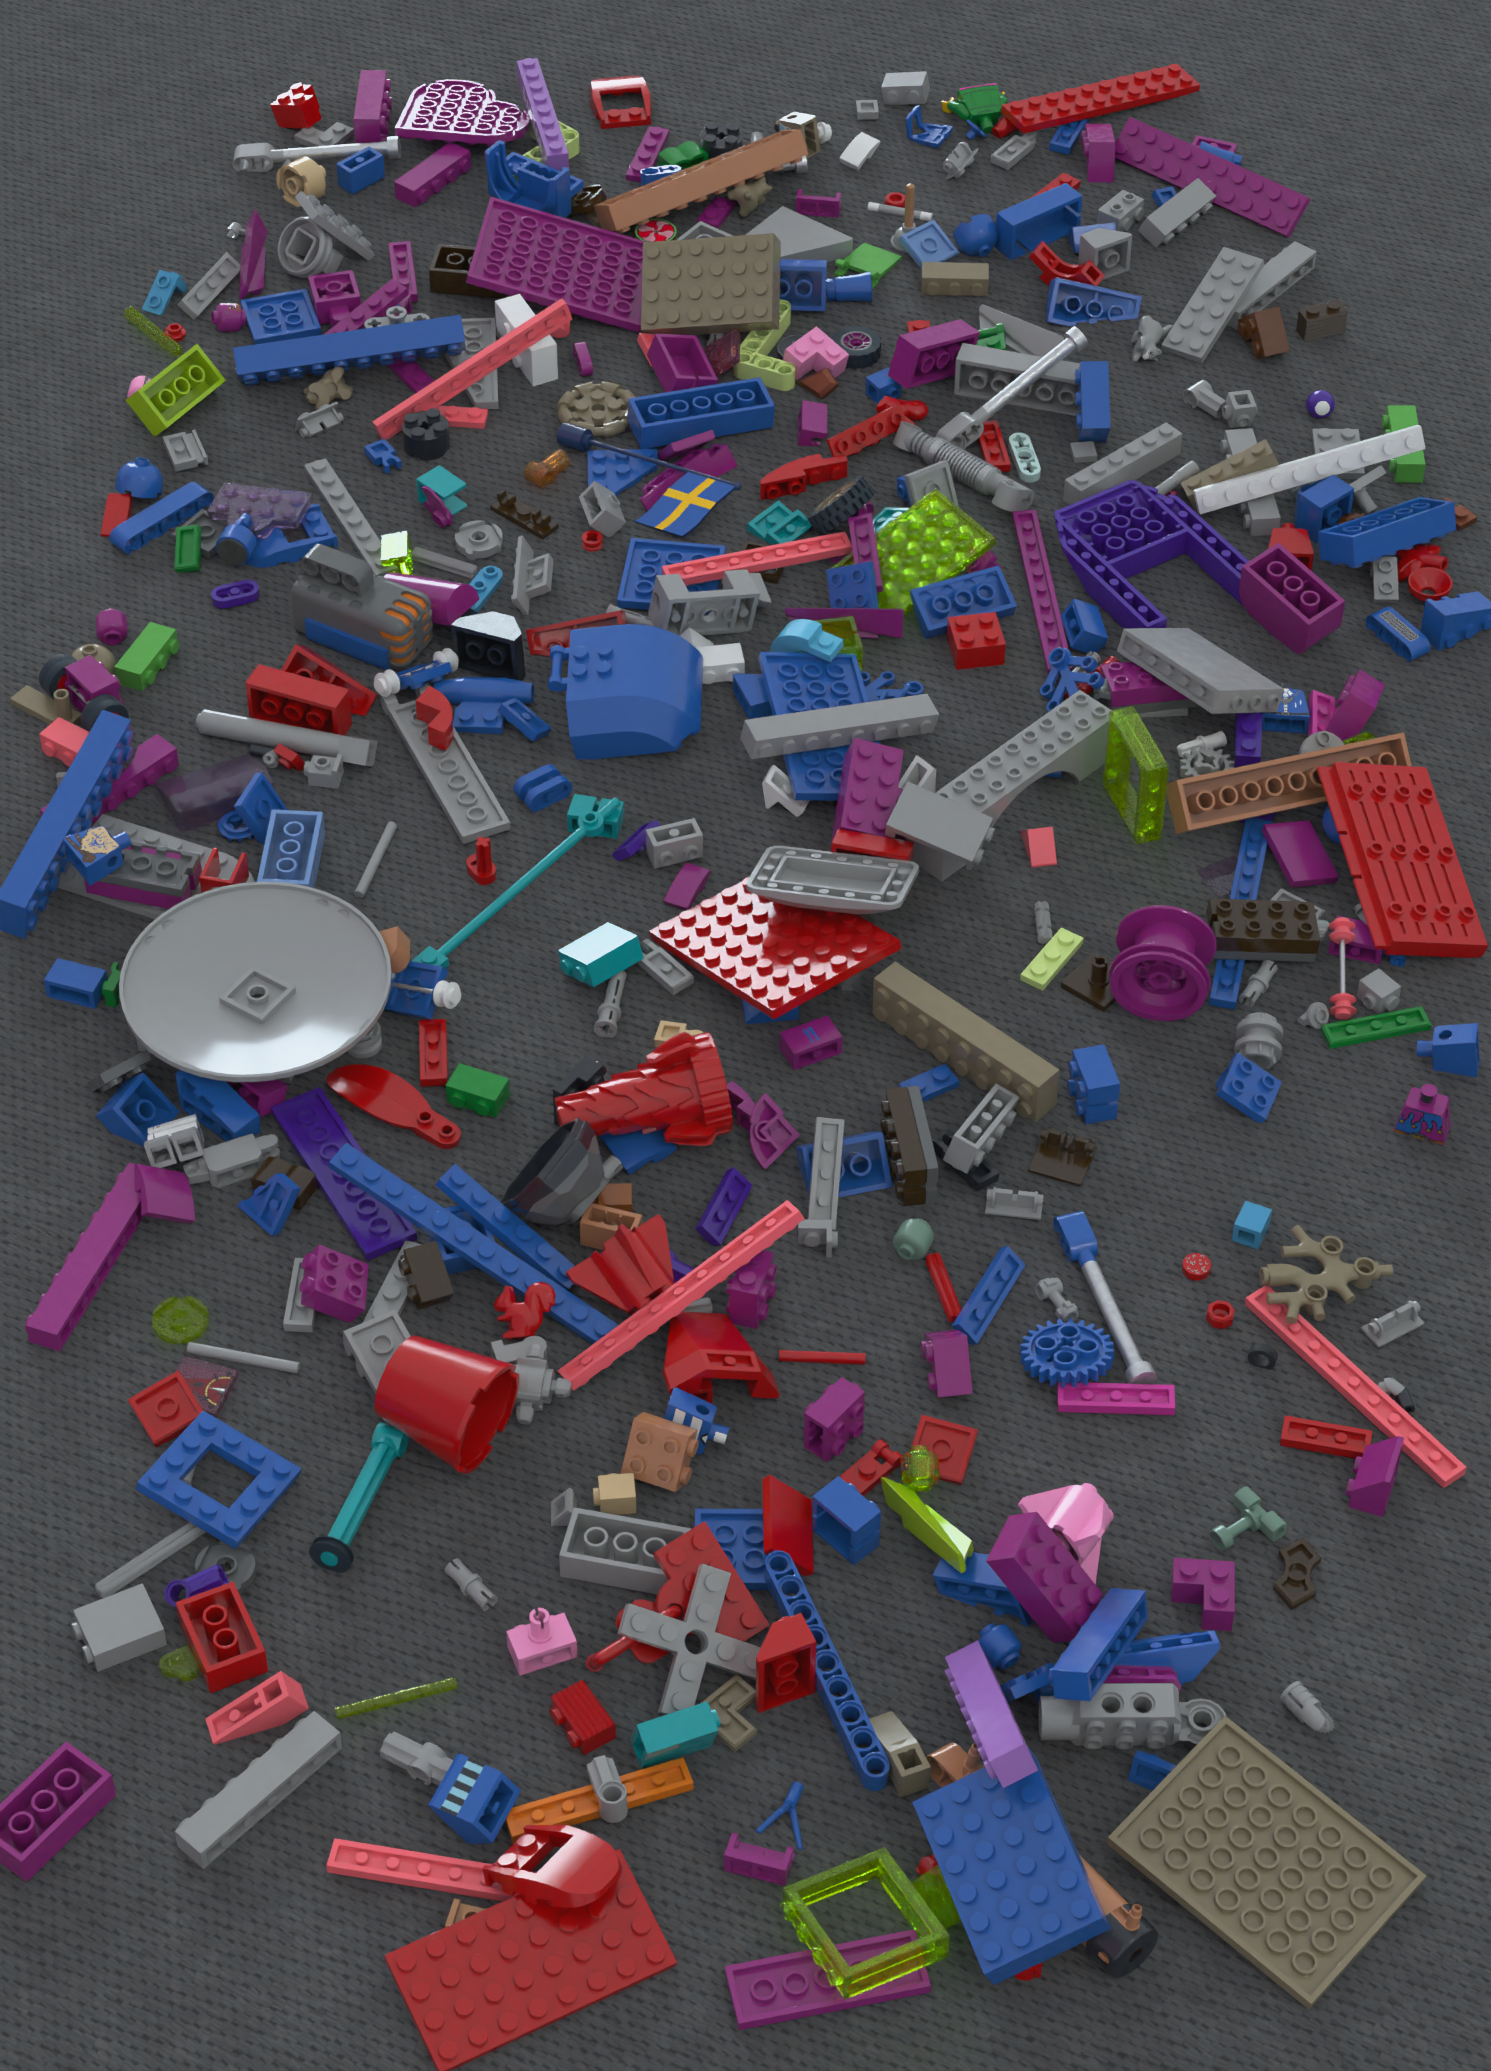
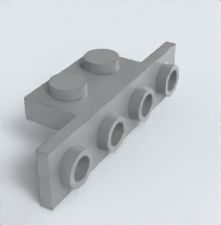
[511,535,554,615]

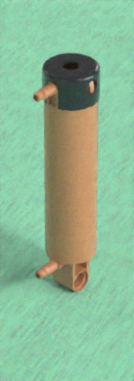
[926,1742,1158,1978]

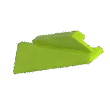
[881,1477,974,1573]

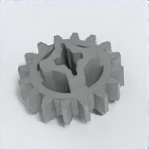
[1179,746,1234,778]

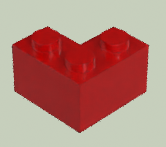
[270,83,322,129]

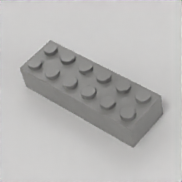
[954,343,1080,416]

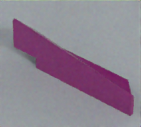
[239,209,268,299]
[640,444,737,512]
[785,608,903,639]

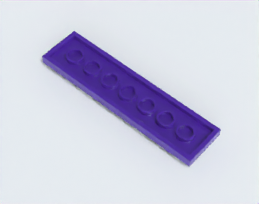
[271,1087,418,1261]

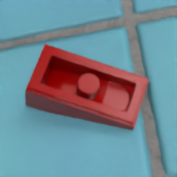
[101,493,133,537]

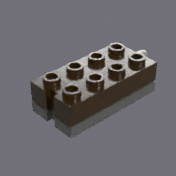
[1204,898,1329,962]
[880,1085,939,1206]

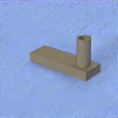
[10,685,81,725]

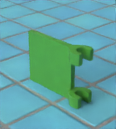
[834,243,902,289]

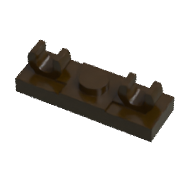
[490,489,559,540]

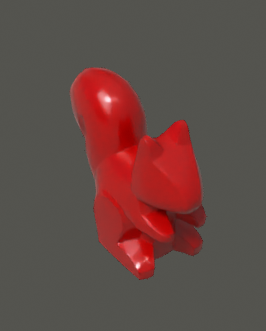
[876,395,929,432]
[494,1282,556,1340]

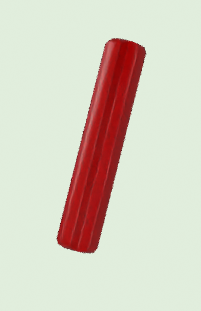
[926,1252,962,1323]

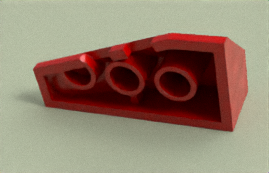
[281,644,378,716]

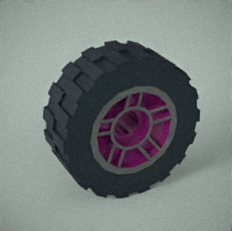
[832,326,881,369]

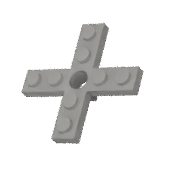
[618,1564,761,1715]

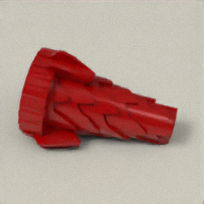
[554,1032,733,1147]

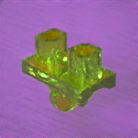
[911,1865,962,1933]

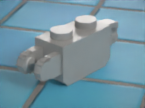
[183,1133,280,1188]

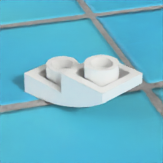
[840,132,880,170]

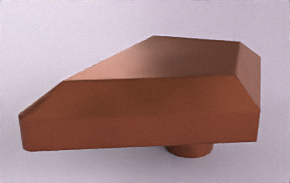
[797,368,839,400]

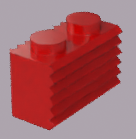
[549,1680,616,1755]

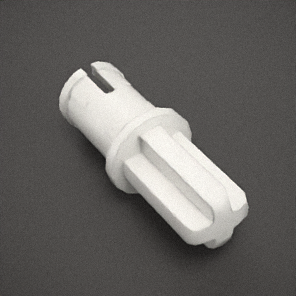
[1177,731,1227,758]

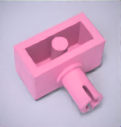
[506,1608,577,1676]

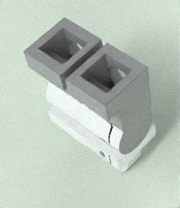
[144,1114,204,1168]

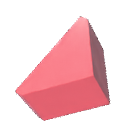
[1021,827,1057,868]

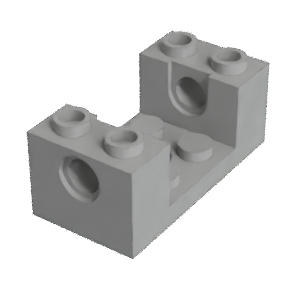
[648,569,760,636]

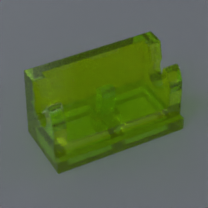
[381,531,412,575]

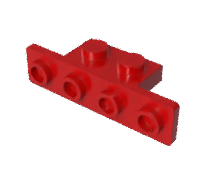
[827,404,906,457]

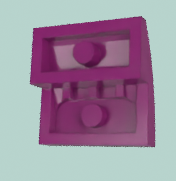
[134,1164,195,1223]

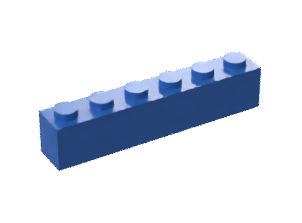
[1049,1588,1148,1701]

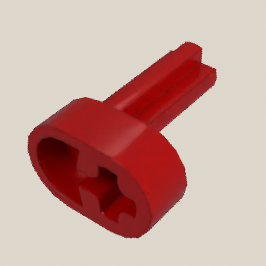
[466,836,497,885]

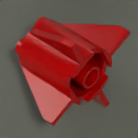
[566,1214,675,1316]

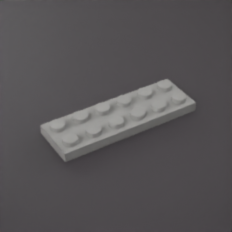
[1161,247,1264,364]

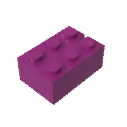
[647,334,718,392]

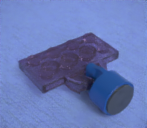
[207,483,313,565]

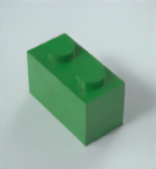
[446,1063,510,1117]

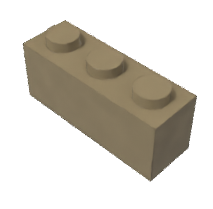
[921,262,989,296]

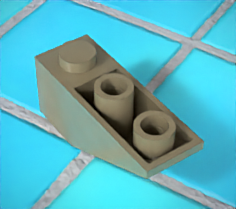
[869,1711,931,1798]

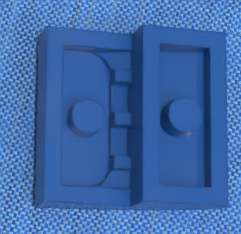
[599,1130,677,1175]

